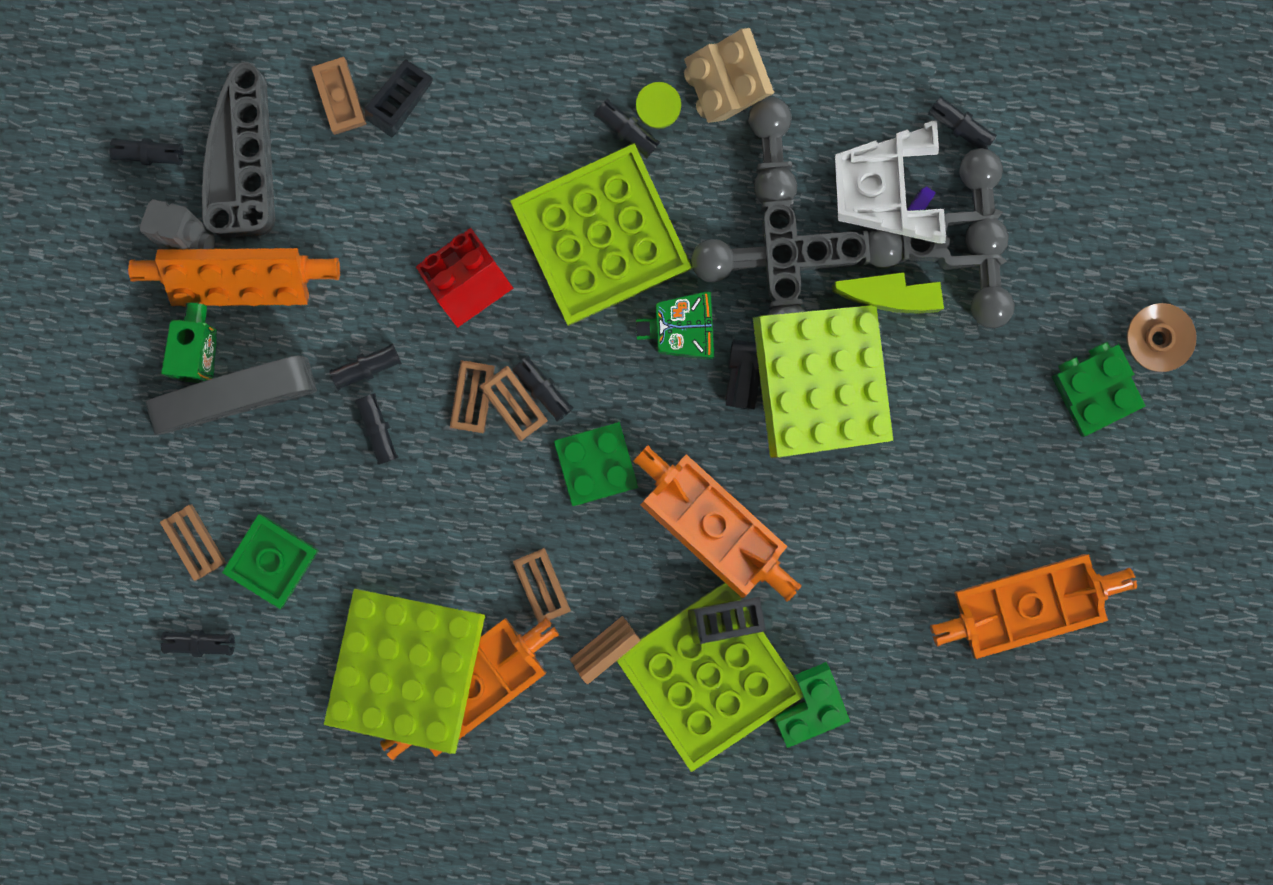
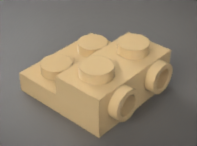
[684,28,774,123]

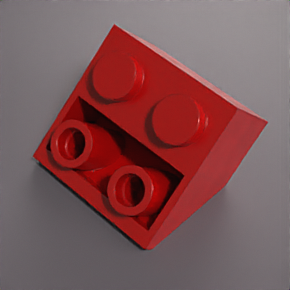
[416,228,514,328]

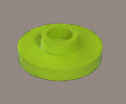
[636,82,681,129]

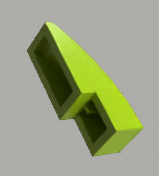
[832,273,944,314]

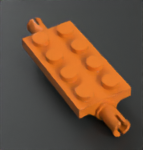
[128,248,340,307]
[633,445,802,602]
[930,554,1137,659]
[380,617,559,760]

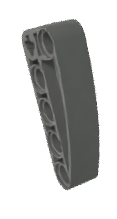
[202,62,275,238]
[146,356,317,435]

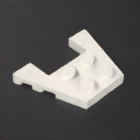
[835,121,946,244]

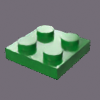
[554,422,638,506]
[222,514,319,609]

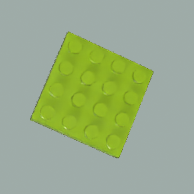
[510,143,692,326]
[753,305,893,458]
[617,582,803,772]
[324,589,485,754]

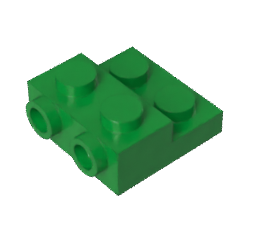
[1051,342,1146,437]

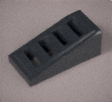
[364,59,433,138]
[688,597,766,644]

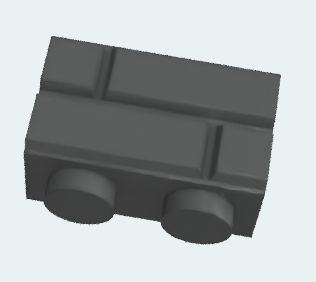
[139,199,215,249]

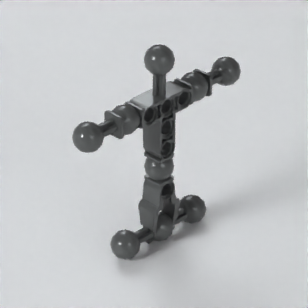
[691,96,1015,329]

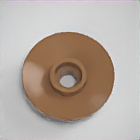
[1127,303,1196,372]

